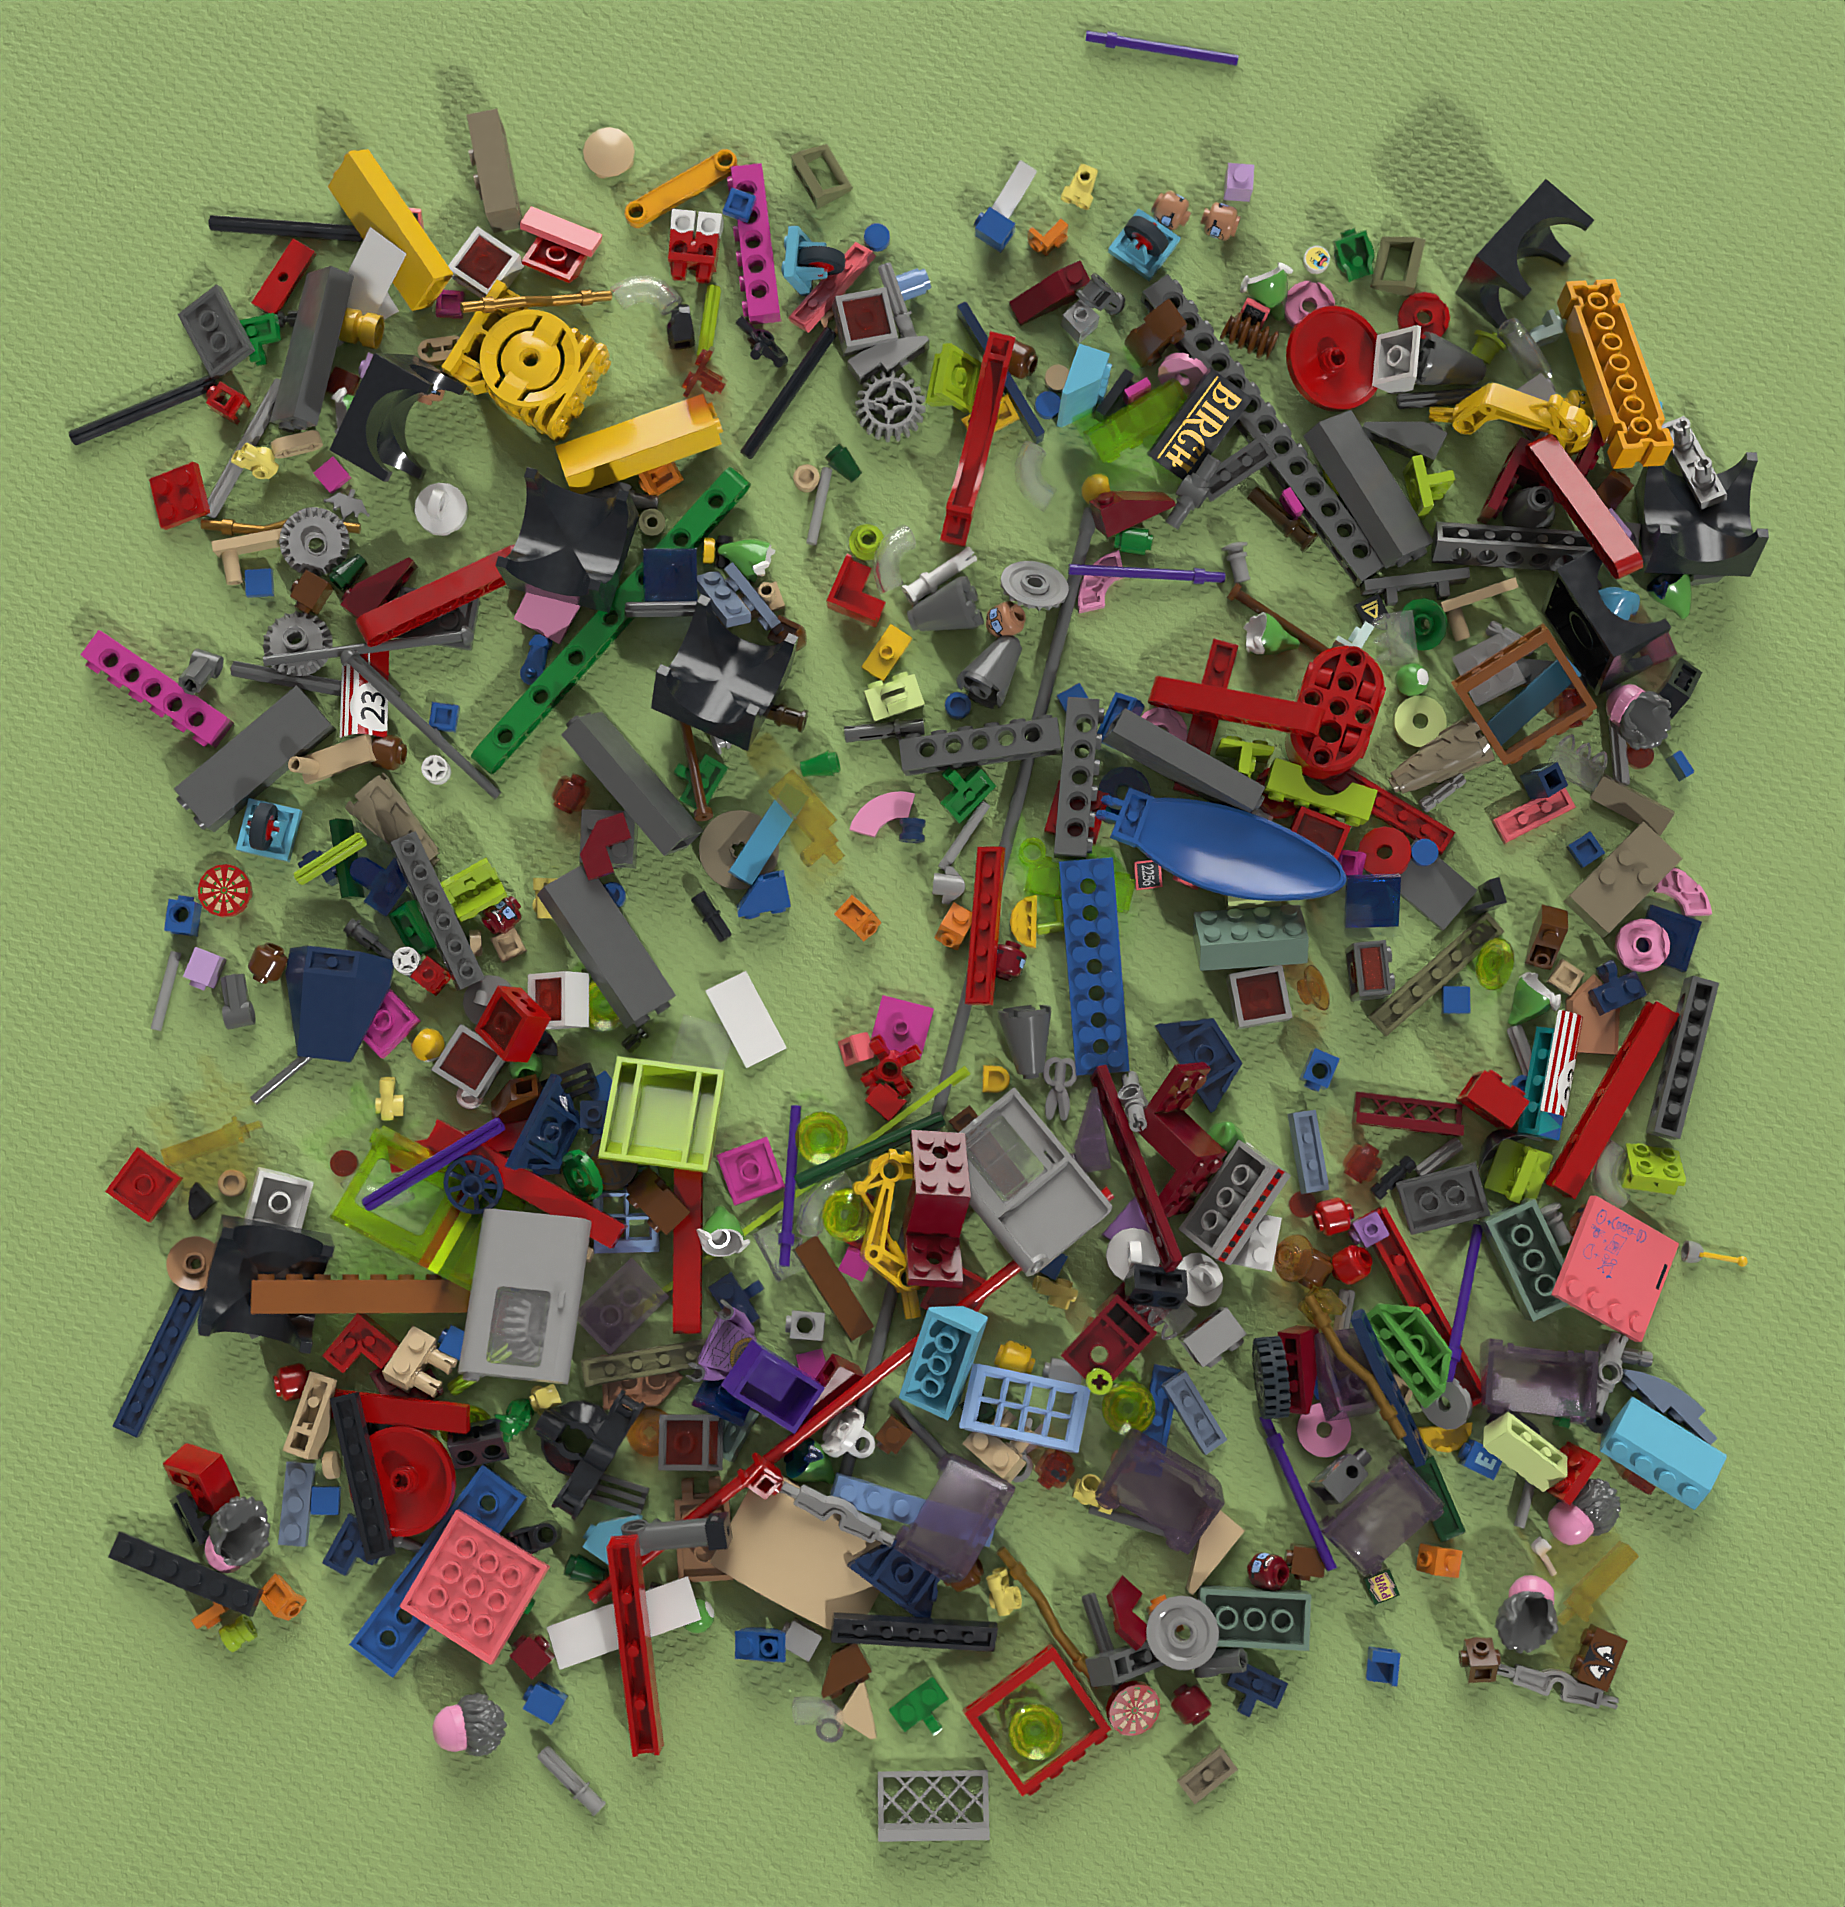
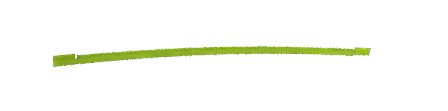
[632,1066,971,1319]

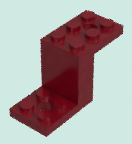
[1476,423,1605,525]
[1138,1062,1227,1217]
[902,1130,971,1288]
[1060,1264,1172,1389]

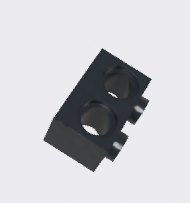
[1124,1263,1188,1310]
[448,1418,509,1470]

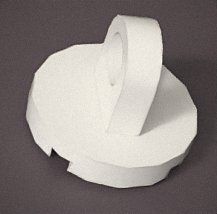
[414,483,468,536]
[1106,1228,1160,1281]
[1176,1253,1223,1308]
[821,1406,875,1458]

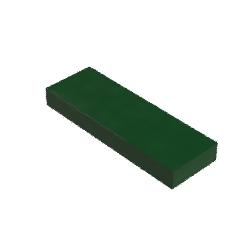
[329,818,365,900]
[1407,1455,1466,1543]

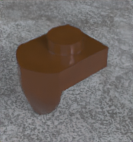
[767,615,807,652]

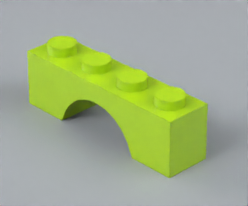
[1262,758,1378,827]

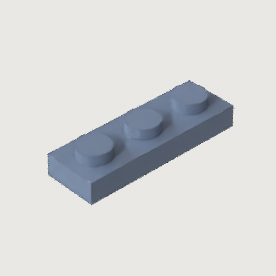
[724,562,784,635]
[694,571,751,628]
[1287,1110,1330,1194]
[1161,1370,1227,1455]
[278,1461,316,1547]

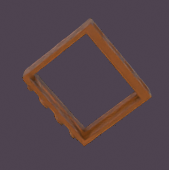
[1451,623,1598,766]

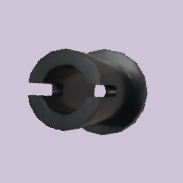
[714,535,733,570]

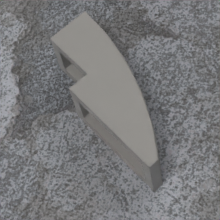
[847,336,929,385]

